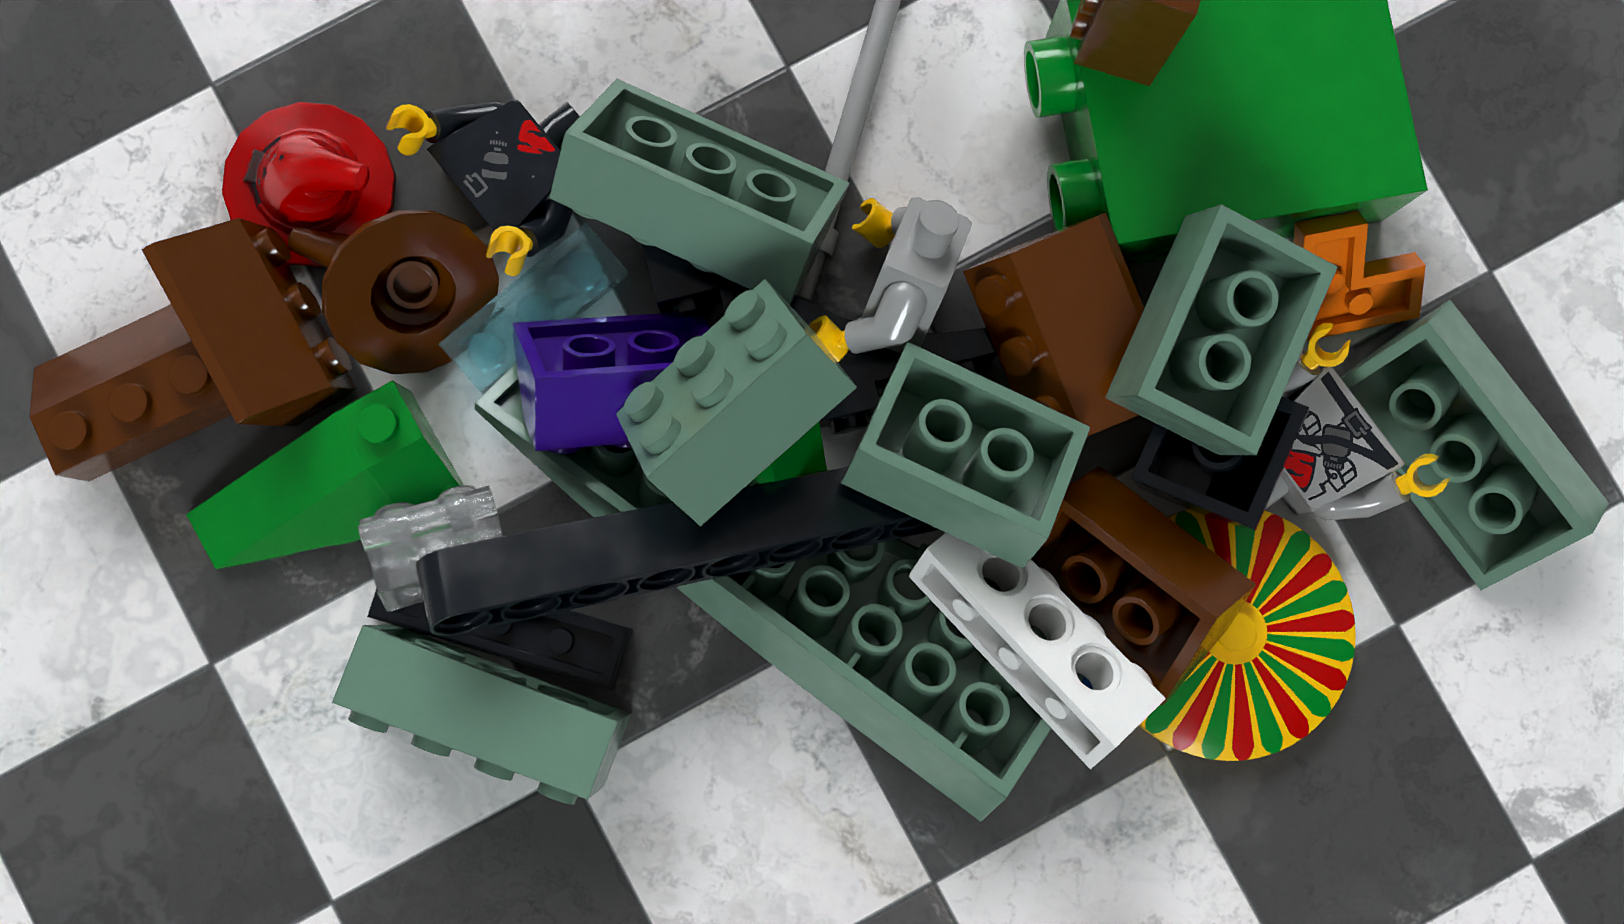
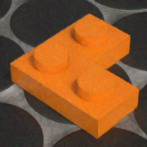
[1294,210,1426,341]

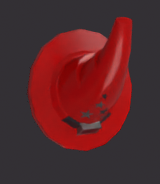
[222,102,396,267]

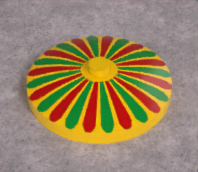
[1139,509,1356,761]

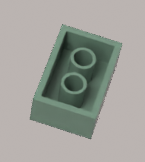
[1105,204,1338,455]
[616,279,857,526]
[841,342,1090,568]

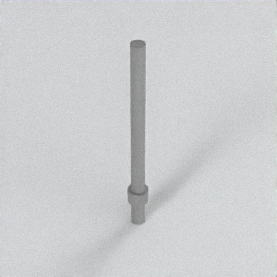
[796,0,901,303]

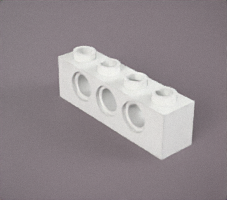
[909,533,1166,769]

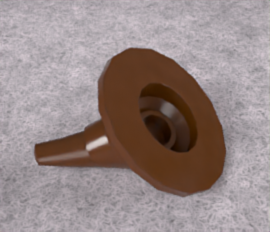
[288,210,499,374]

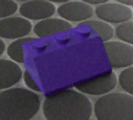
[512,312,710,454]

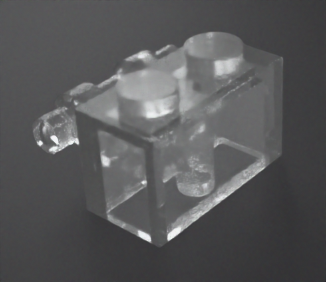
[358,485,503,612]

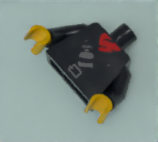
[386,100,580,277]

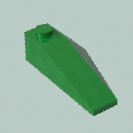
[186,380,471,569]

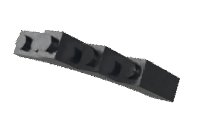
[642,244,997,435]

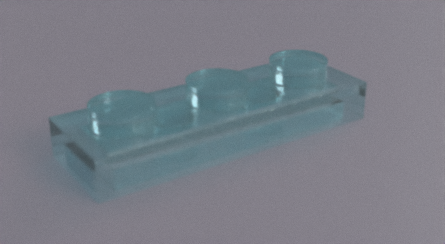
[439,223,628,395]

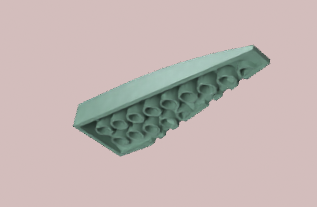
[474,363,1085,822]

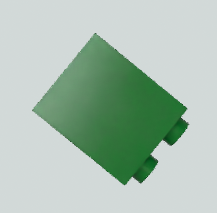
[1024,0,1428,266]

